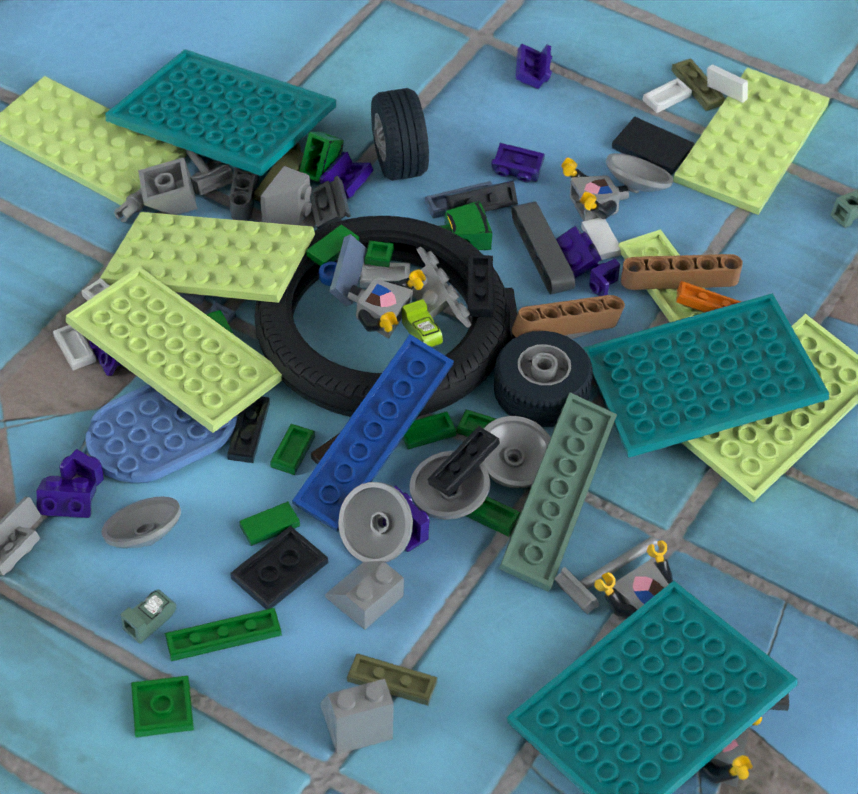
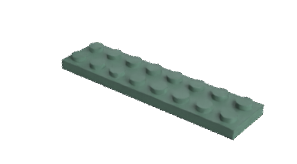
[498,393,617,591]

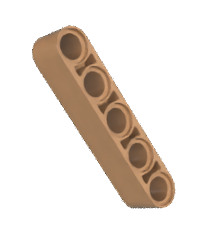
[621,254,743,290]
[512,295,625,337]

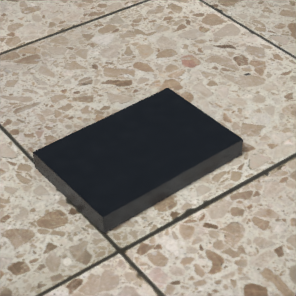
[612,116,694,175]
[230,526,328,609]

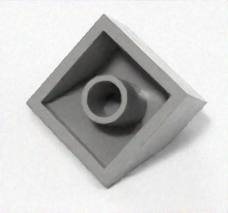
[138,157,197,215]
[261,166,312,225]
[325,561,404,630]

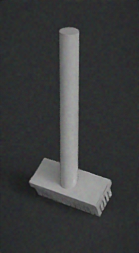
[186,150,234,195]
[554,536,657,614]

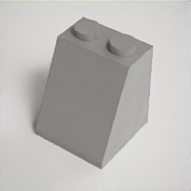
[320,679,394,754]

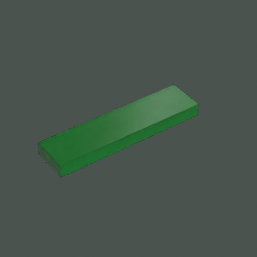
[165,608,282,662]

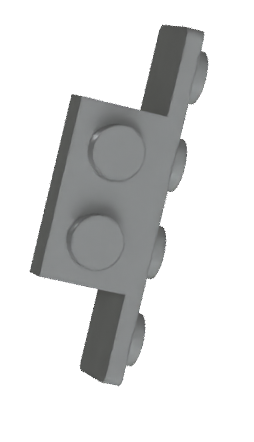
[412,246,471,328]
[0,497,41,576]

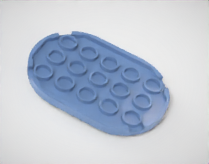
[86,384,237,483]

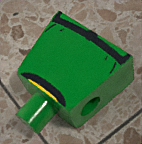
[299,132,344,182]
[440,201,492,250]

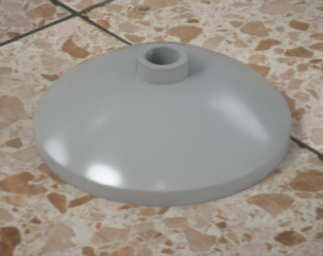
[606,153,673,193]
[482,416,551,488]
[410,451,490,519]
[338,482,413,563]
[102,496,181,548]

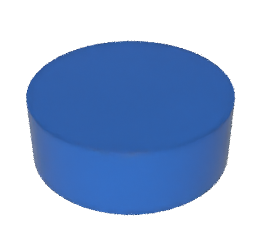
[319,262,337,286]

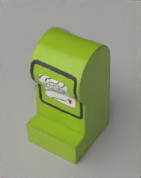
[402,299,443,347]

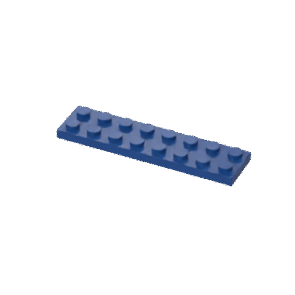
[292,334,454,532]

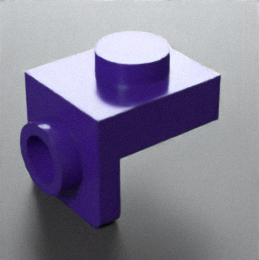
[589,258,621,296]
[59,449,104,486]

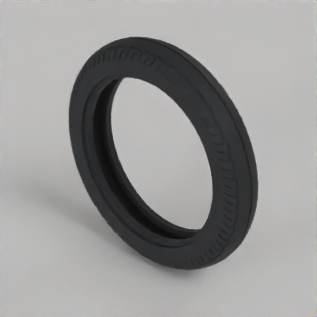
[255,216,510,417]

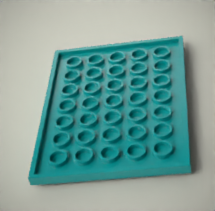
[105,49,336,176]
[583,293,829,458]
[506,581,798,794]

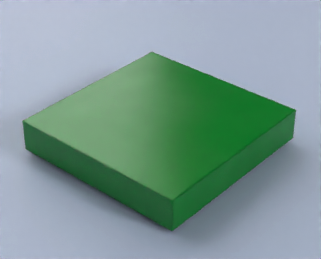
[131,675,194,738]

